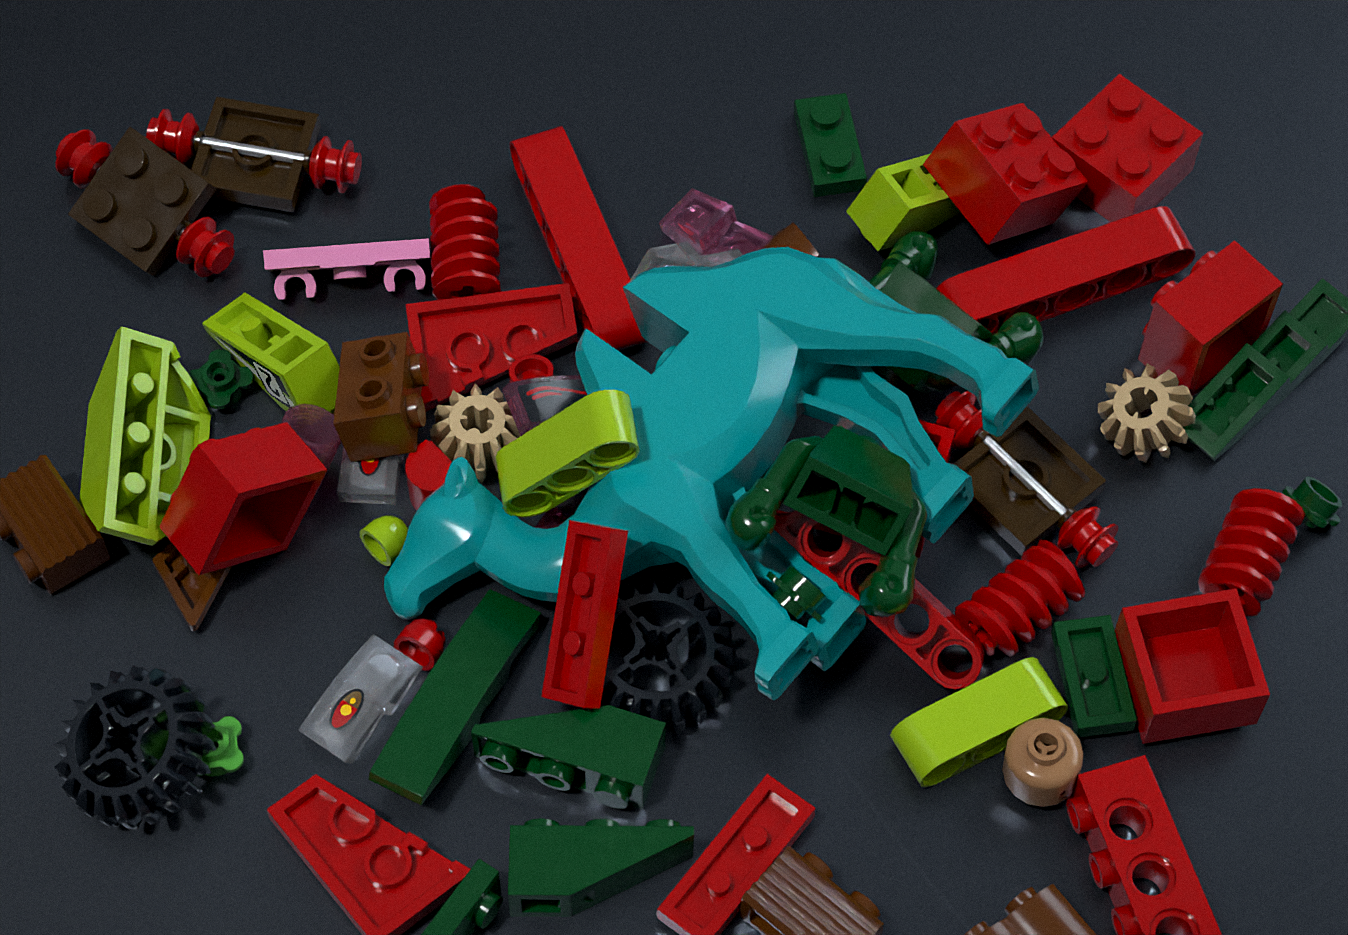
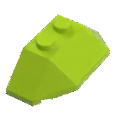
[79,326,211,546]

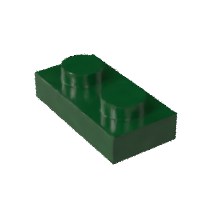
[794,93,867,197]
[1051,615,1137,738]
[421,859,503,935]

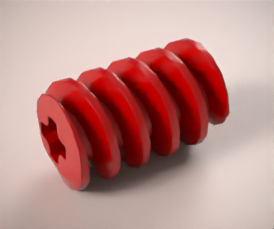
[429,184,501,300]
[1198,488,1305,616]
[955,540,1085,657]

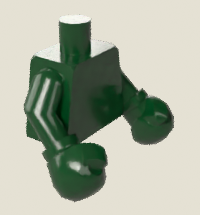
[868,231,1044,394]
[725,425,927,618]

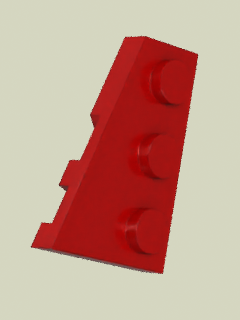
[405,283,578,412]
[266,774,470,935]

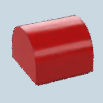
[405,439,452,510]

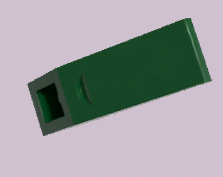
[471,705,666,810]
[508,818,694,917]

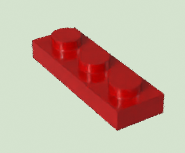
[541,520,628,709]
[657,774,816,935]

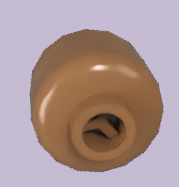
[1002,718,1084,807]

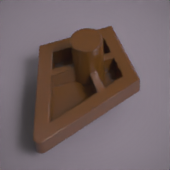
[152,542,232,631]

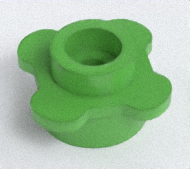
[196,716,244,777]

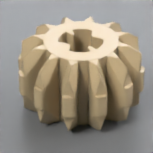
[1098,363,1196,463]
[430,383,527,483]

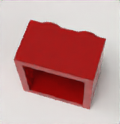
[1052,74,1203,222]
[923,103,1088,245]
[1138,240,1283,397]
[159,422,328,575]
[1115,588,1270,744]

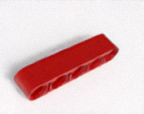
[509,126,647,351]
[936,206,1196,335]
[774,510,985,689]

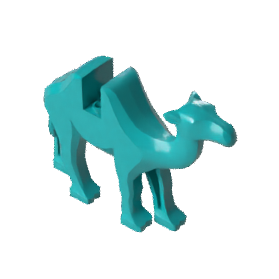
[384,247,1039,700]

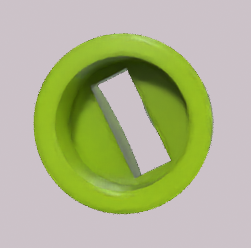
[360,515,408,566]

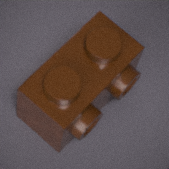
[333,332,429,462]

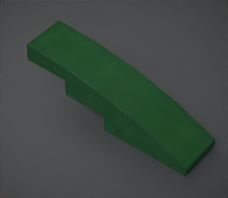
[1183,278,1348,461]
[368,589,541,805]

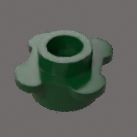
[188,349,254,409]
[1282,476,1342,528]
[766,565,826,623]

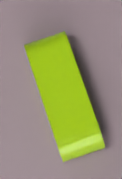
[495,389,640,517]
[890,657,1068,787]

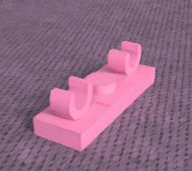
[263,238,431,300]

